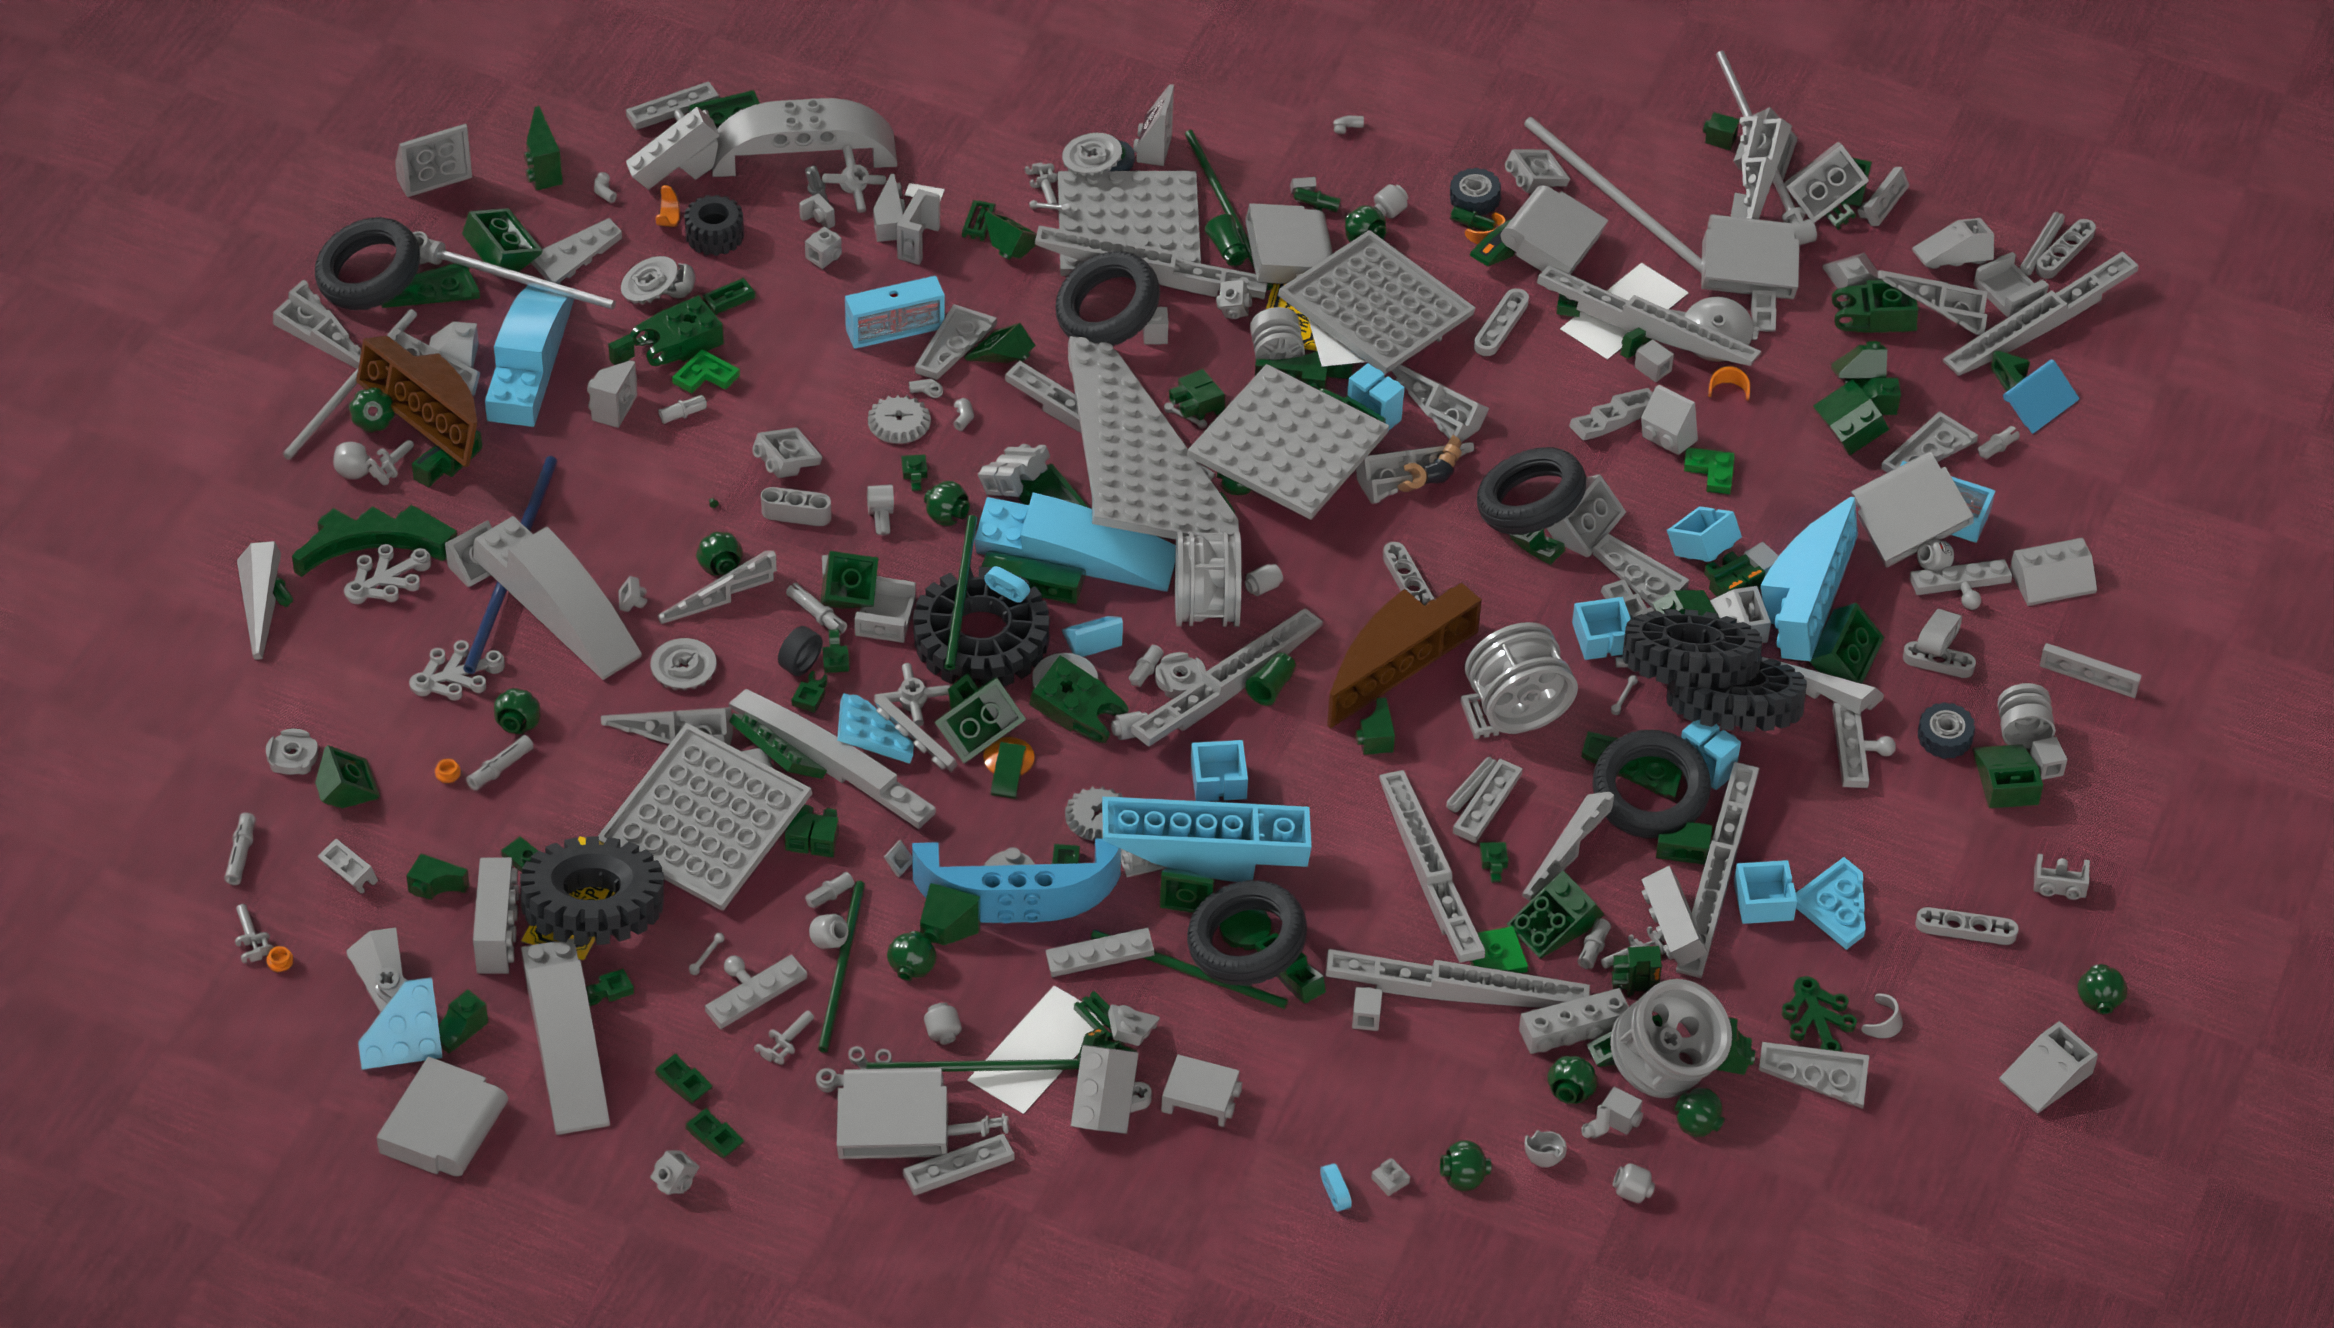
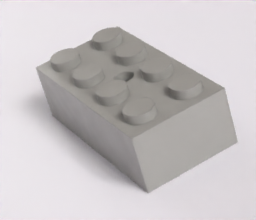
[473,858,520,973]

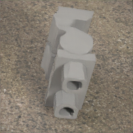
[978,444,1050,497]

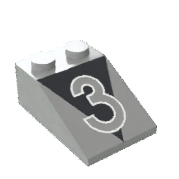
[1133,84,1174,166]

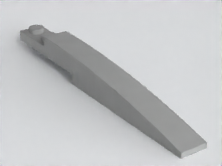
[1035,225,1267,299]
[1943,251,2138,376]
[1537,266,1761,366]
[1005,361,1215,480]
[1131,608,1323,746]
[729,689,936,829]
[1676,762,1759,978]
[1379,770,1485,963]
[1325,949,1590,1008]

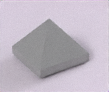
[884,840,913,877]

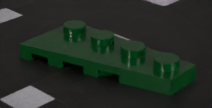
[381,263,480,308]
[729,713,827,779]
[1581,731,1683,802]

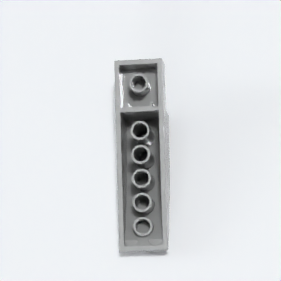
[473,516,642,680]
[521,938,610,1135]

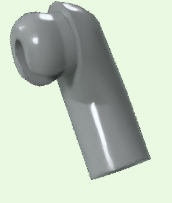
[1333,115,1364,134]
[594,172,617,203]
[909,379,943,398]
[953,398,974,431]
[1581,1105,1611,1139]

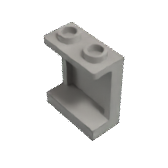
[897,189,940,265]
[1974,252,2049,318]
[855,576,916,643]
[1162,1055,1243,1127]

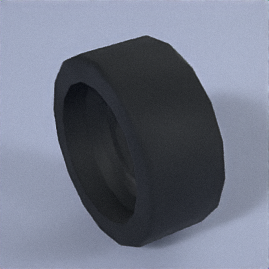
[778,626,823,676]

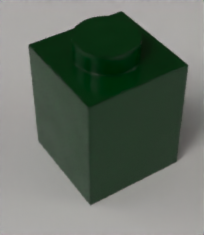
[1703,112,1740,150]

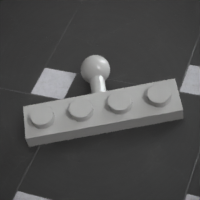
[626,81,719,130]
[1910,559,2012,610]
[1832,703,1896,788]
[705,954,807,1030]

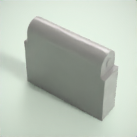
[1501,185,1608,275]
[1245,203,1333,284]
[1701,214,1799,299]
[1851,451,1974,568]
[377,1057,508,1176]
[837,1067,948,1159]

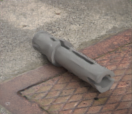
[786,583,847,636]
[466,735,534,791]
[224,813,256,885]

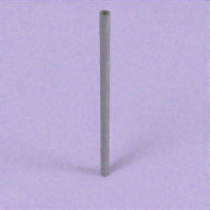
[283,309,417,460]

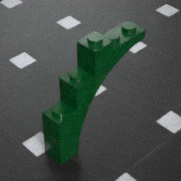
[1255,351,1354,390]
[292,504,457,577]

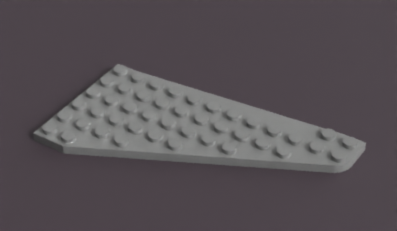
[1068,336,1239,539]

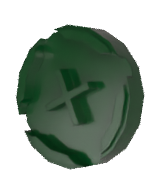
[1220,910,1271,950]

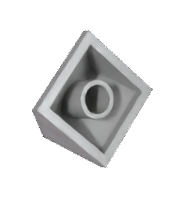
[445,520,492,587]

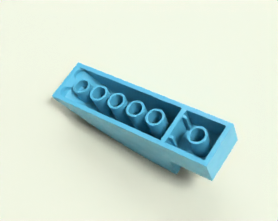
[485,285,575,427]
[974,493,1176,592]
[1761,497,1858,661]
[1102,796,1311,883]

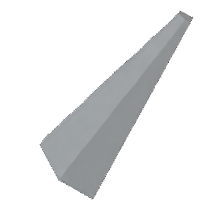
[1740,116,1792,220]
[1356,442,1474,503]
[657,551,777,624]
[1522,792,1614,901]

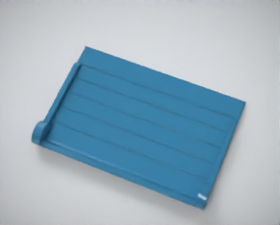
[2003,359,2080,434]

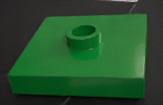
[1470,926,1528,973]

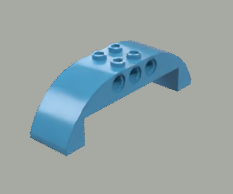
[912,838,1121,923]

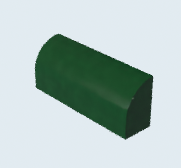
[981,551,1086,604]

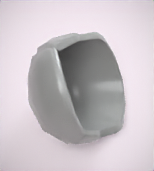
[667,263,696,299]
[333,442,371,479]
[1525,1130,1567,1167]

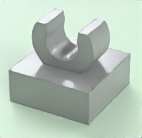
[1290,177,1316,203]
[618,576,647,612]
[1371,1158,1410,1196]

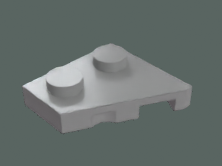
[1108,1004,1160,1046]

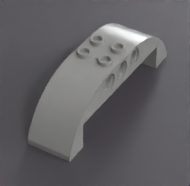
[712,98,897,177]

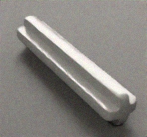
[1446,757,1497,813]

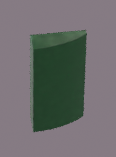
[1018,463,1089,508]

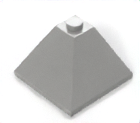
[395,124,472,197]

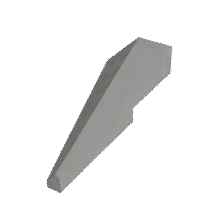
[1878,270,1988,336]
[273,279,361,369]
[1391,364,1489,442]
[237,541,281,660]
[1762,657,1884,715]
[601,707,733,745]
[347,928,403,1013]

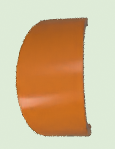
[656,185,680,227]
[1465,213,1506,244]
[1708,366,1750,401]

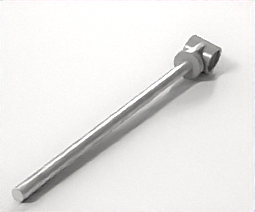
[1716,51,1817,245]
[413,231,616,310]

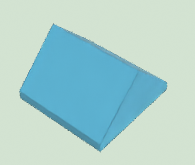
[1062,616,1123,657]

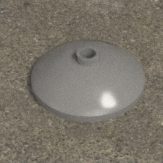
[1684,297,1753,362]

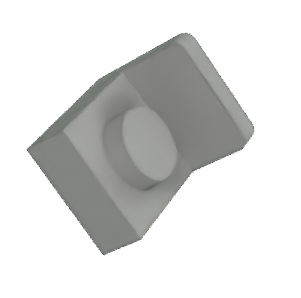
[799,193,835,229]

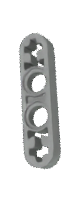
[2035,219,2096,279]
[1383,542,1434,606]
[1915,907,2019,945]

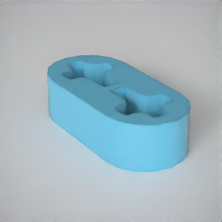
[984,566,1030,602]
[1320,1163,1351,1212]

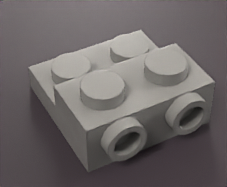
[1505,149,1570,194]
[753,427,822,478]

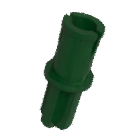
[1294,187,1341,213]
[1450,206,1496,232]
[273,576,293,607]

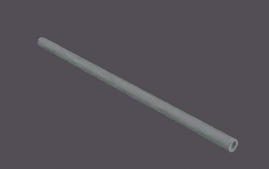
[1524,117,1702,274]

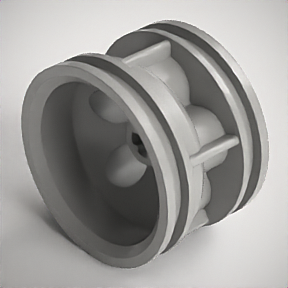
[1175,531,1241,627]
[1465,622,1578,734]
[1611,979,1732,1098]

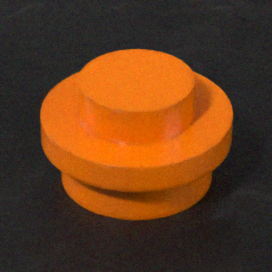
[435,759,461,783]
[267,946,294,972]

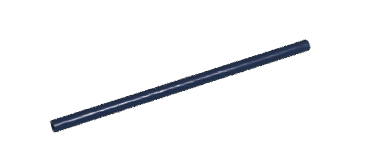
[463,456,558,674]

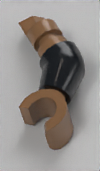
[1397,435,1462,492]

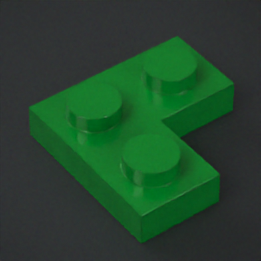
[672,349,740,394]
[1684,447,1735,494]

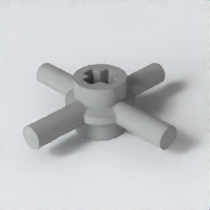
[822,146,886,213]
[874,663,950,726]

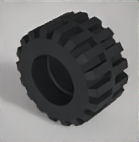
[684,195,744,256]

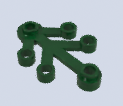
[1781,976,1857,1052]

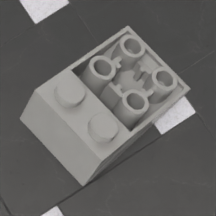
[1912,218,1994,268]
[1710,586,1771,643]
[1999,1021,2098,1114]

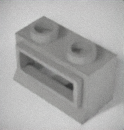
[2034,854,2090,900]

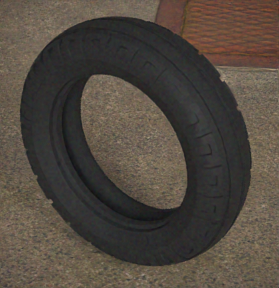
[315,217,420,310]
[1055,251,1160,346]
[1477,447,1586,535]
[1593,729,1711,839]
[1187,880,1307,986]

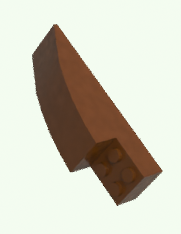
[356,336,477,467]
[1327,582,1482,729]

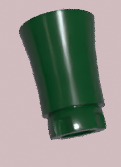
[1205,214,1248,267]
[1245,652,1296,706]

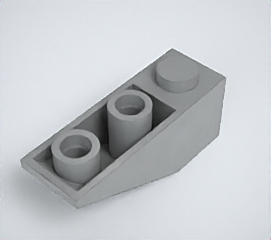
[873,174,905,242]

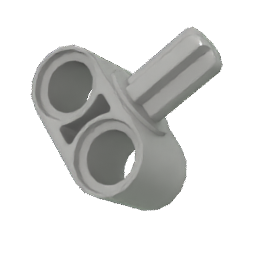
[867,484,894,536]

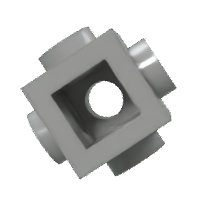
[805,227,842,269]
[1217,280,1252,319]
[650,1151,700,1195]

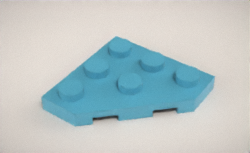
[837,693,914,764]
[1796,857,1866,950]
[358,977,443,1069]

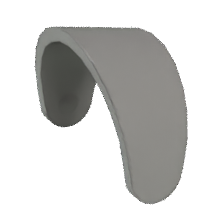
[1861,994,1903,1038]

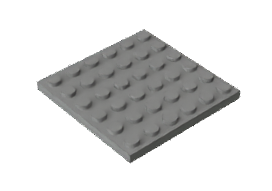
[1058,171,1201,276]
[1278,230,1475,375]
[1187,364,1389,520]
[598,723,813,911]

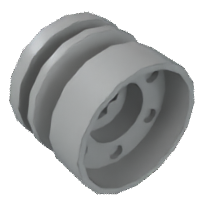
[1250,307,1305,360]
[1997,683,2056,750]

